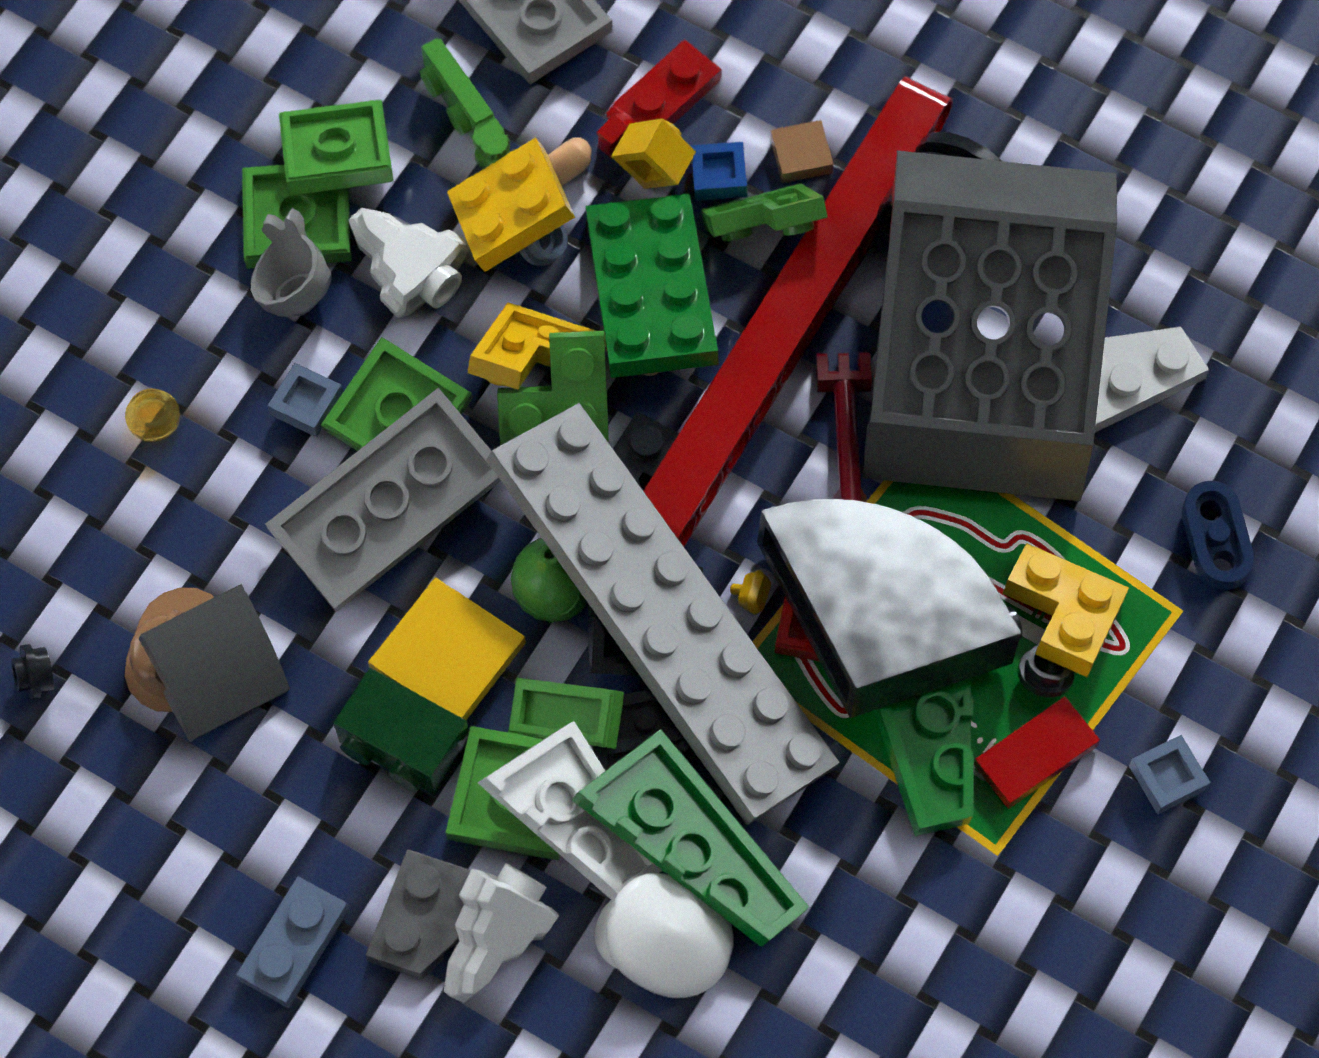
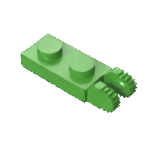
[420,38,510,169]

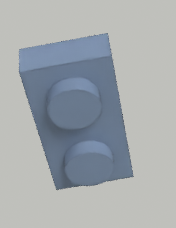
[236,876,350,1008]

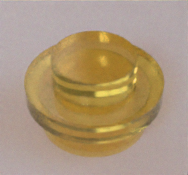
[125,388,180,442]

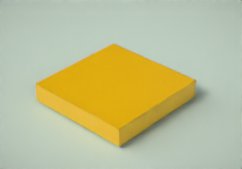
[368,577,526,720]

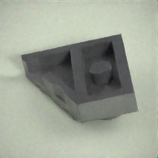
[366,849,471,980]

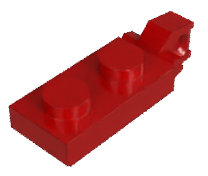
[597,39,722,160]

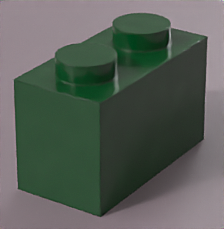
[333,668,469,795]

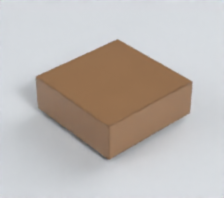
[770,120,834,183]

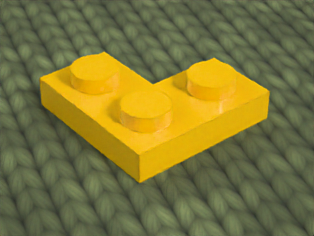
[467,302,606,390]
[1003,543,1129,677]

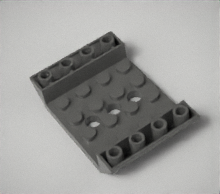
[862,151,1117,501]

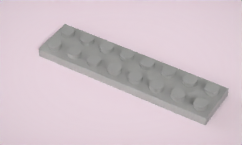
[487,403,840,826]

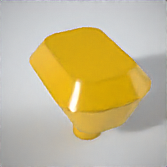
[730,570,771,615]

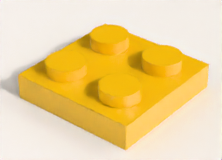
[447,137,575,272]

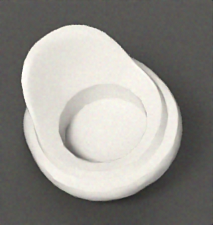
[595,873,733,998]

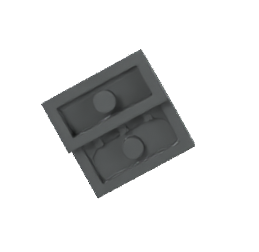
[139,584,290,742]

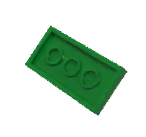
[586,193,719,378]

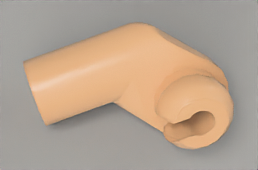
[548,138,592,186]

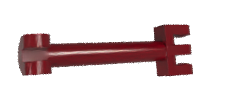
[816,352,872,502]

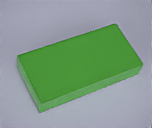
[508,677,624,749]

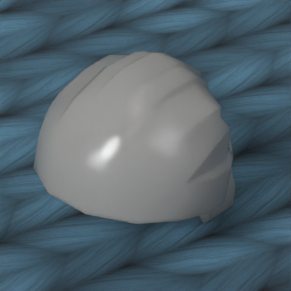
[251,208,331,317]

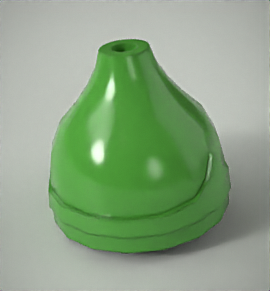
[510,538,588,622]

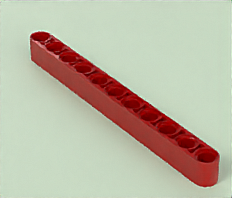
[644,77,953,547]

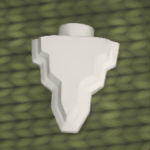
[349,207,470,318]
[444,863,559,1003]

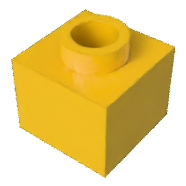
[611,119,696,189]

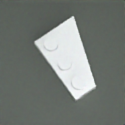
[1095,327,1209,432]
[478,721,662,902]

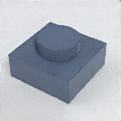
[267,363,343,437]
[1129,735,1210,815]

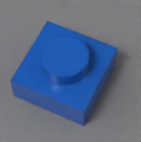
[691,141,747,201]

